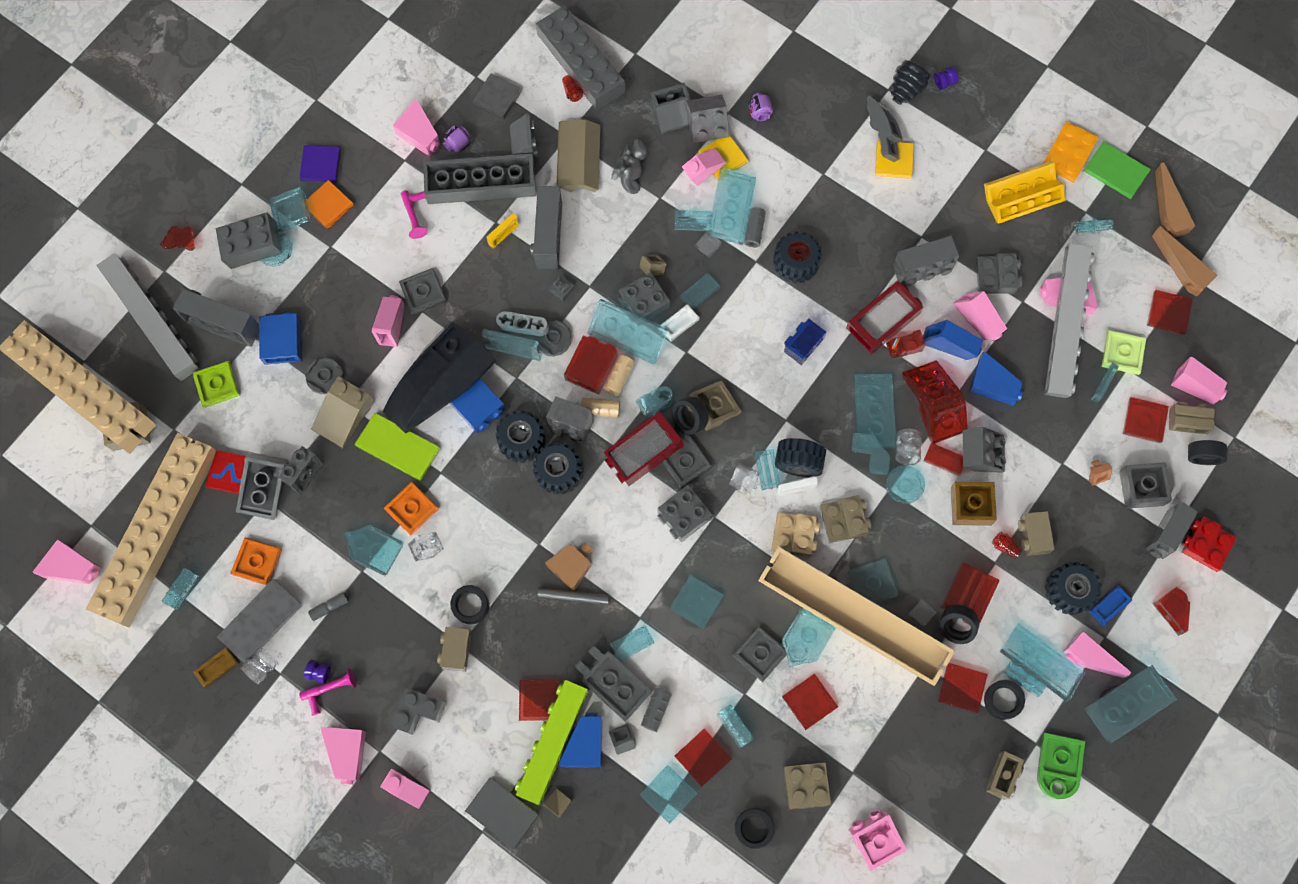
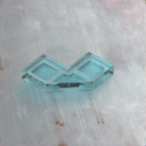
[851,433,890,475]

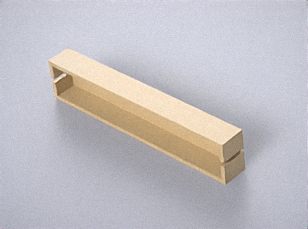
[0,320,156,454]
[86,433,216,628]
[758,546,955,686]

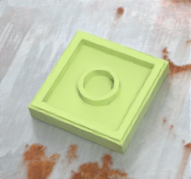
[1101,330,1146,375]

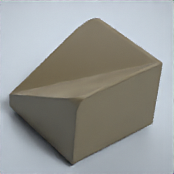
[640,254,667,276]
[543,788,573,818]

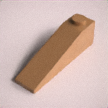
[1155,162,1195,238]
[1152,226,1218,297]

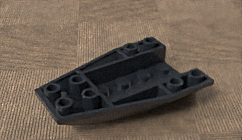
[383,321,496,434]

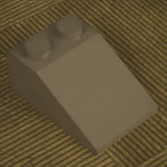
[311,376,375,448]

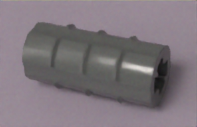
[744,207,766,248]
[641,688,672,732]

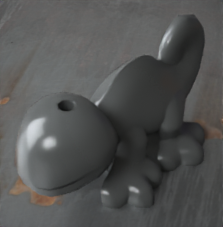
[611,139,648,194]

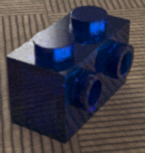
[784,318,826,366]

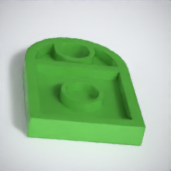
[1037,733,1085,799]

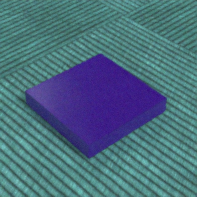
[299,145,341,182]

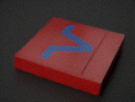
[205,450,246,494]

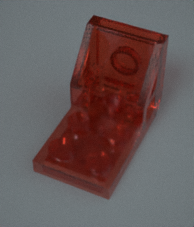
[902,360,968,444]

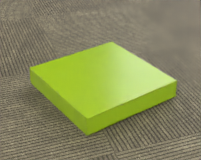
[193,361,240,408]

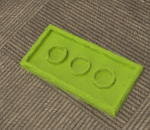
[355,413,440,481]

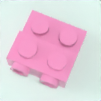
[848,809,907,871]

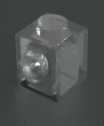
[729,463,761,494]
[408,532,444,562]

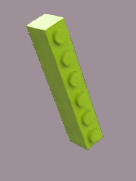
[515,680,589,805]

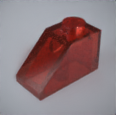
[1152,587,1190,636]

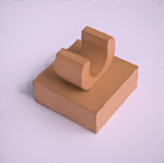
[1089,460,1112,486]

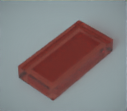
[923,443,963,476]

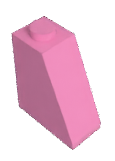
[393,100,440,156]
[1039,278,1098,315]
[953,291,1007,341]
[372,295,405,347]
[1171,357,1227,405]
[33,540,101,584]
[321,727,366,785]

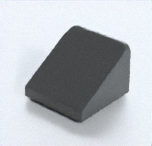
[608,724,636,755]

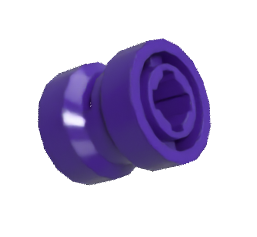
[934,66,959,90]
[304,659,331,684]

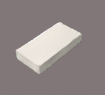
[659,304,700,342]
[777,476,818,497]

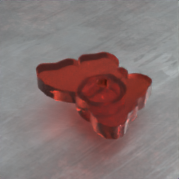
[160,226,195,251]

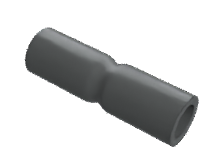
[308,592,349,621]

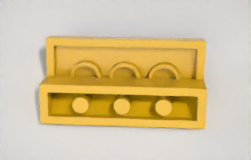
[984,161,1066,224]

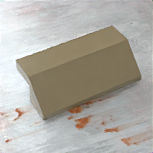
[556,119,600,192]

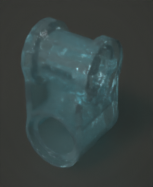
[636,386,673,418]

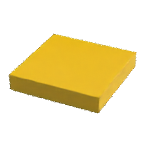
[698,135,748,181]
[875,141,914,179]

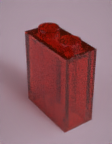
[564,335,618,395]
[940,562,1000,625]

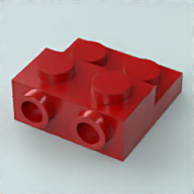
[1182,516,1237,572]

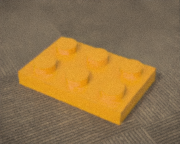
[1043,121,1099,183]

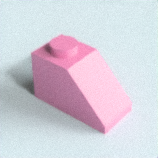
[682,149,726,186]
[380,769,430,809]

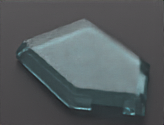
[343,525,404,576]
[782,608,836,667]

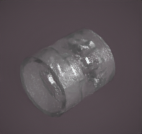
[895,429,922,465]
[240,647,279,685]

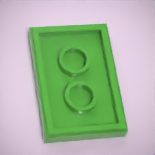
[1083,141,1151,199]

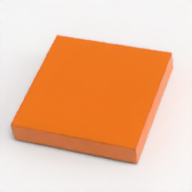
[302,180,354,229]
[384,482,439,536]
[230,537,282,586]

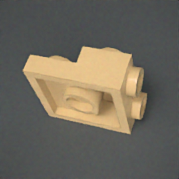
[771,512,820,558]

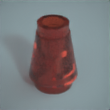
[562,75,583,102]
[991,531,1022,559]

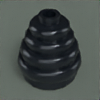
[891,60,930,105]

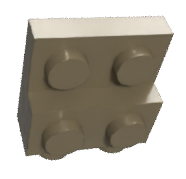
[687,380,741,431]
[820,495,871,544]

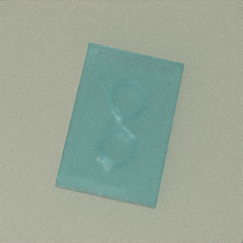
[481,329,542,361]

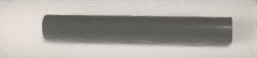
[538,587,609,605]

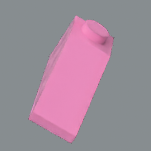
[1063,632,1131,678]

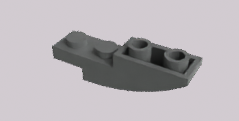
[867,96,903,162]

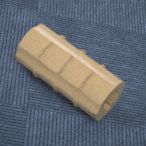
[604,355,634,396]
[581,398,620,418]

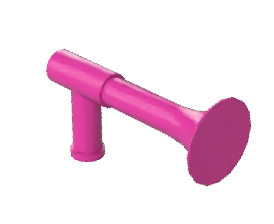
[401,190,427,239]
[299,668,357,716]

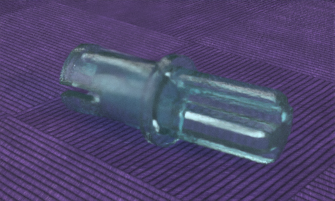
[1075,219,1114,234]

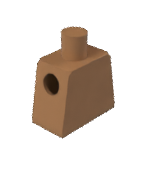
[545,542,594,591]

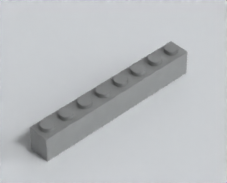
[1044,243,1094,398]
[96,253,200,381]

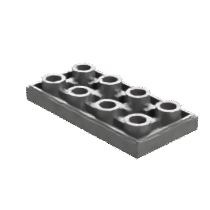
[217,578,302,664]

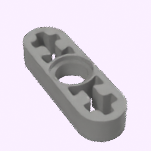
[496,311,549,336]

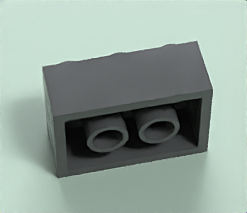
[215,212,282,269]
[893,236,959,286]

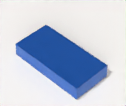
[1088,585,1132,626]

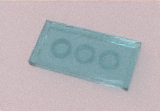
[708,167,756,245]
[587,299,668,365]
[853,374,897,449]
[999,623,1085,702]
[1085,665,1177,744]

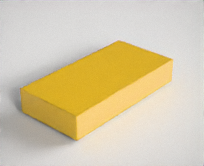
[486,213,519,248]

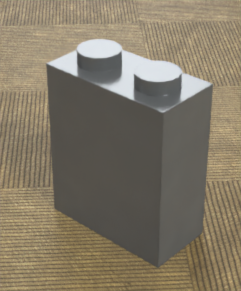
[1145,501,1198,559]

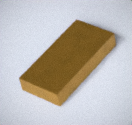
[193,647,239,688]

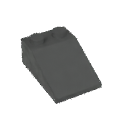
[236,452,289,520]

